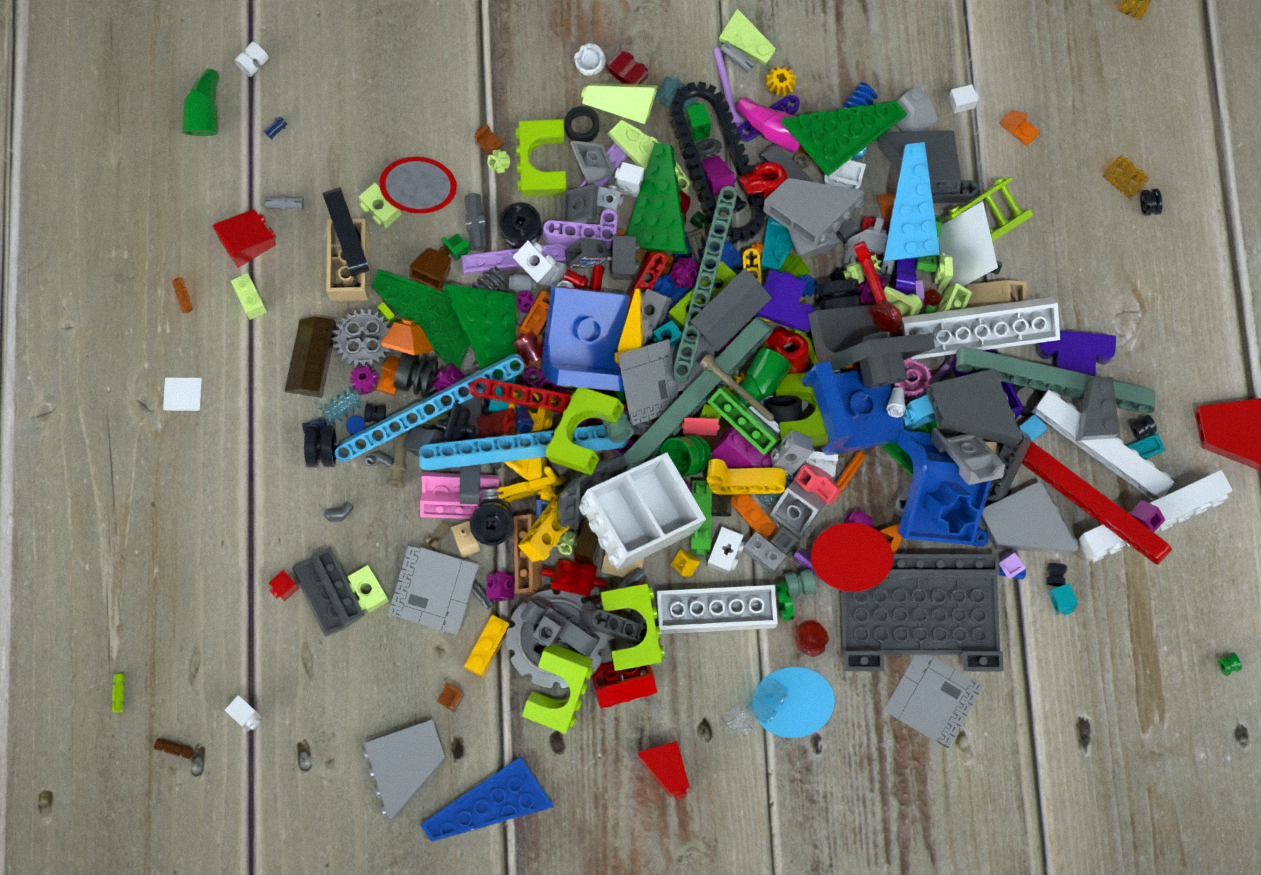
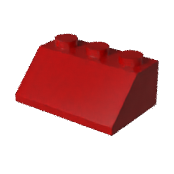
[591,661,658,709]

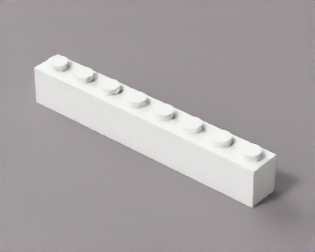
[1031,390,1174,501]

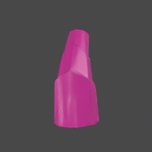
[736,97,800,153]

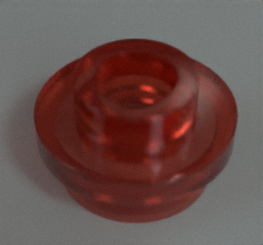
[923,289,942,306]

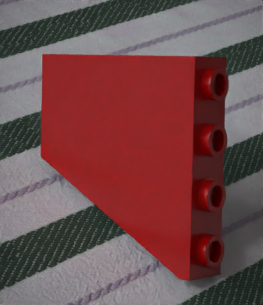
[1194,398,1261,471]

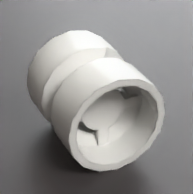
[234,42,269,77]

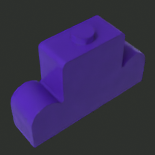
[756,270,815,334]
[1036,330,1116,376]

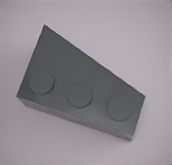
[1075,377,1120,441]

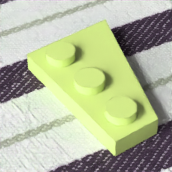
[719,9,776,66]
[607,120,662,173]
[934,253,953,290]

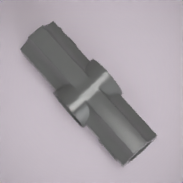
[465,193,487,251]

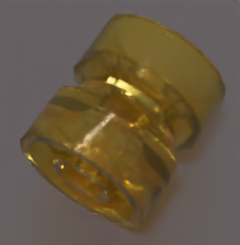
[1118,0,1151,21]

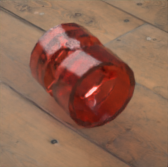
[512,330,543,366]

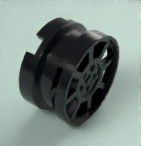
[1140,188,1162,216]

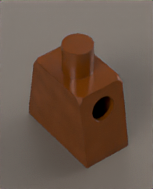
[409,247,452,292]

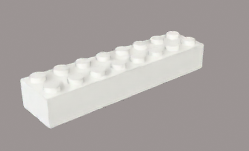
[901,297,1060,360]
[1077,470,1233,563]

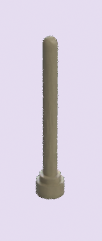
[699,354,774,421]

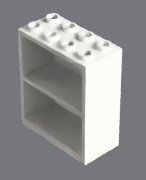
[579,453,706,571]

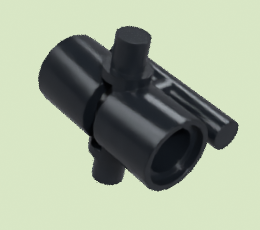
[437,402,476,443]

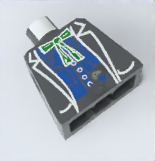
[565,238,613,269]

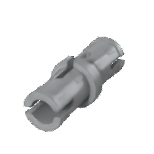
[720,40,755,73]
[265,195,304,210]

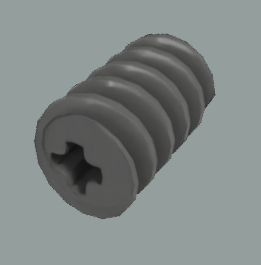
[471,266,508,291]

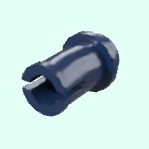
[264,117,288,140]
[302,417,327,434]

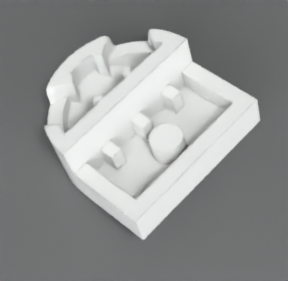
[824,160,866,190]

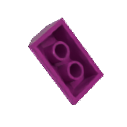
[710,426,772,469]

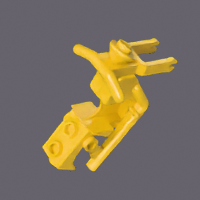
[497,389,566,503]

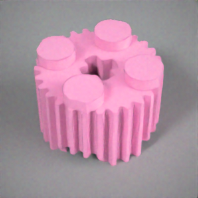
[891,358,932,402]

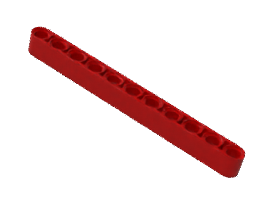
[468,378,661,427]
[997,439,1172,565]

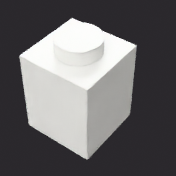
[949,84,979,113]

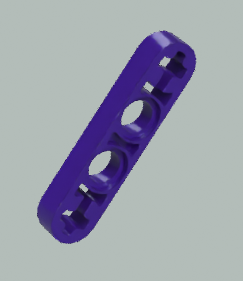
[738,95,800,142]

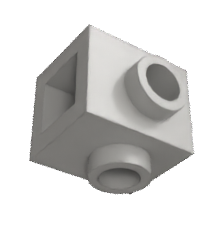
[597,184,624,210]

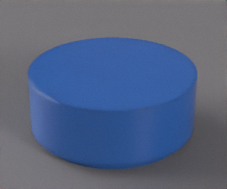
[346,416,366,435]

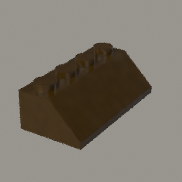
[285,317,337,398]

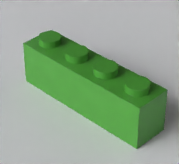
[707,386,781,455]

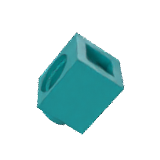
[652,320,682,349]
[1048,583,1079,616]

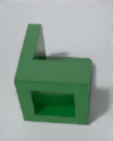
[441,234,471,261]

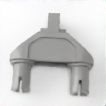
[843,218,895,275]

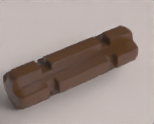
[154,738,193,759]

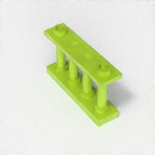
[945,176,1033,242]

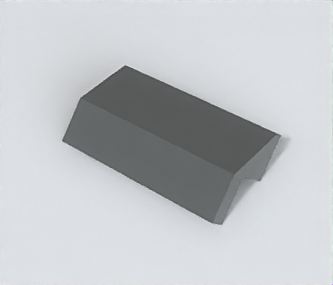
[690,268,772,352]
[292,547,364,637]

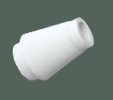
[886,387,906,418]

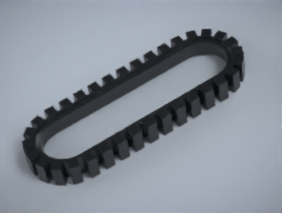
[669,82,767,244]

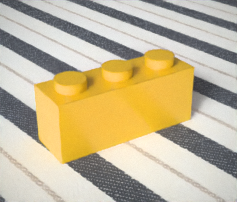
[464,615,511,679]

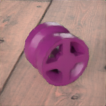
[516,291,535,313]

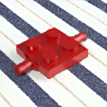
[541,559,608,597]

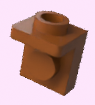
[474,124,504,155]

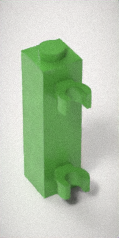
[691,480,712,556]

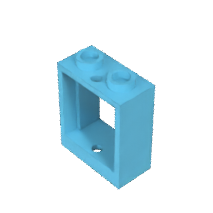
[901,395,936,431]

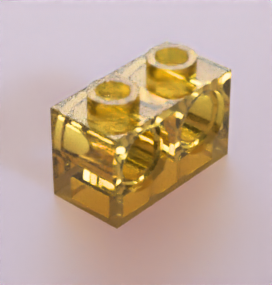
[1103,155,1149,200]

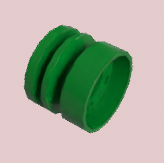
[659,434,711,478]

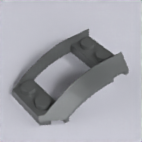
[558,456,625,529]

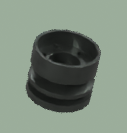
[394,353,438,398]

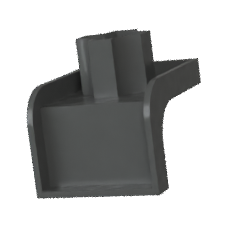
[808,305,935,388]

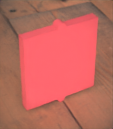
[682,418,720,436]

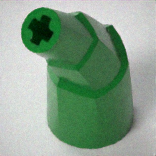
[182,69,219,136]
[733,348,791,408]

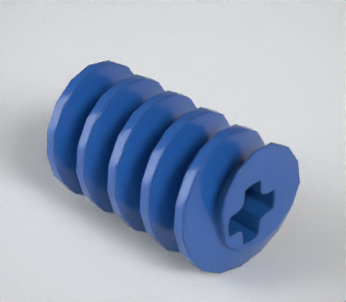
[842,82,878,109]

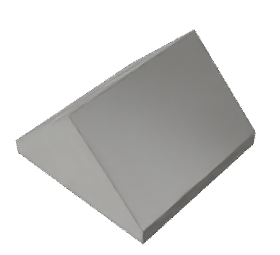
[570,141,614,185]

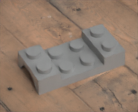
[931,428,1005,485]

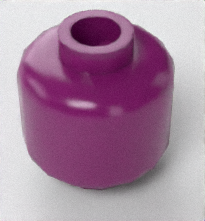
[844,509,874,528]

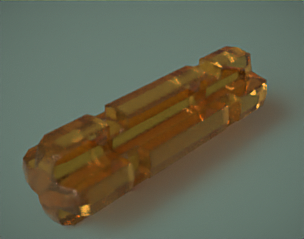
[172,277,193,313]

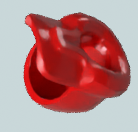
[739,162,787,201]
[766,328,810,374]

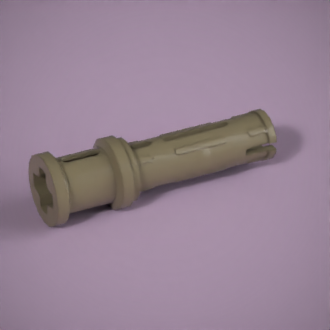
[387,430,410,488]

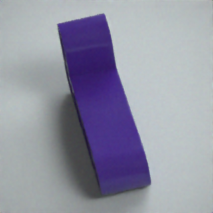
[893,258,917,295]

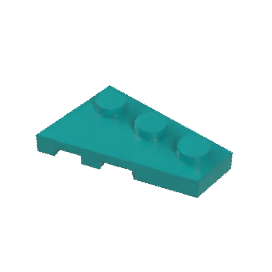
[760,217,794,272]

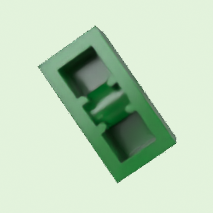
[686,103,711,141]

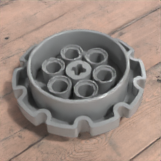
[506,589,607,690]

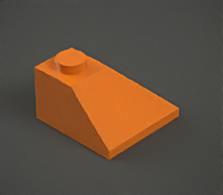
[381,318,433,355]

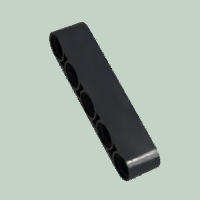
[322,187,370,277]

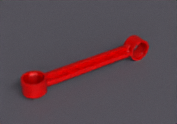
[854,241,903,336]

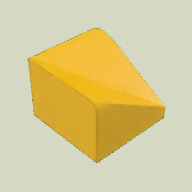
[671,549,700,577]

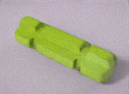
[112,674,125,713]

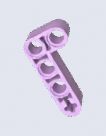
[542,209,617,249]

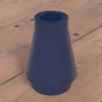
[515,405,534,433]

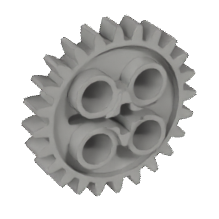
[332,308,391,368]

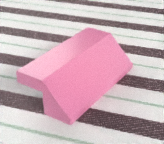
[420,472,500,519]

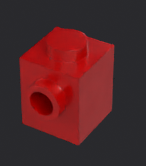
[268,570,299,602]

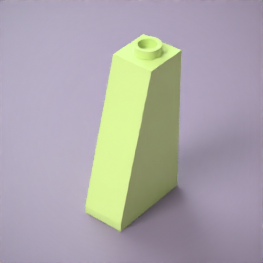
[581,83,658,124]

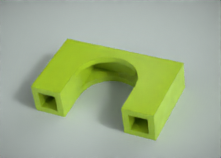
[516,119,567,197]
[775,372,828,446]
[545,387,624,475]
[600,584,665,671]
[522,644,594,734]

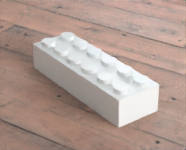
[657,585,778,634]

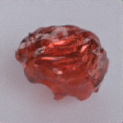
[869,301,902,332]
[795,620,829,657]

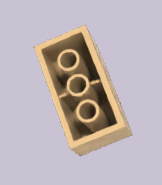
[326,219,370,301]

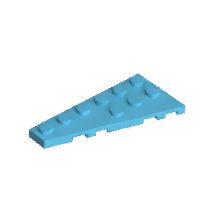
[883,142,940,262]

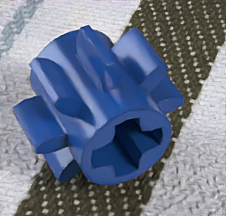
[653,274,676,297]
[797,274,817,297]

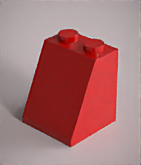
[212,209,276,268]
[638,741,690,800]

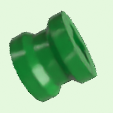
[1218,652,1242,676]

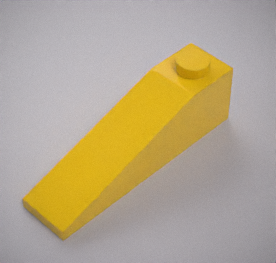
[615,289,643,369]

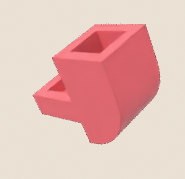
[793,464,842,504]

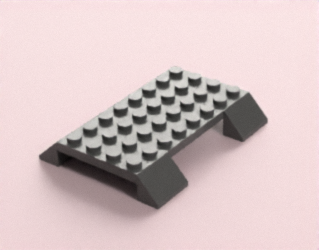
[841,554,1004,672]

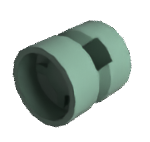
[601,409,633,443]
[783,569,816,598]

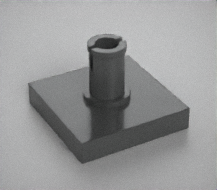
[561,184,598,223]

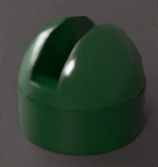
[690,212,706,228]

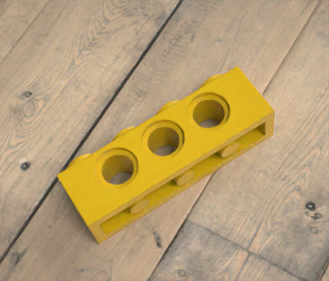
[518,490,570,562]

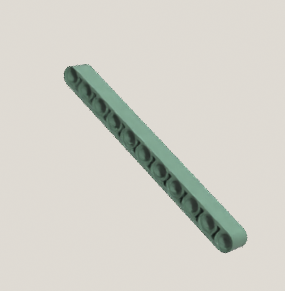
[673,186,737,383]
[623,316,773,471]
[956,347,1155,414]

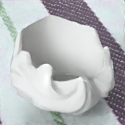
[574,43,606,76]

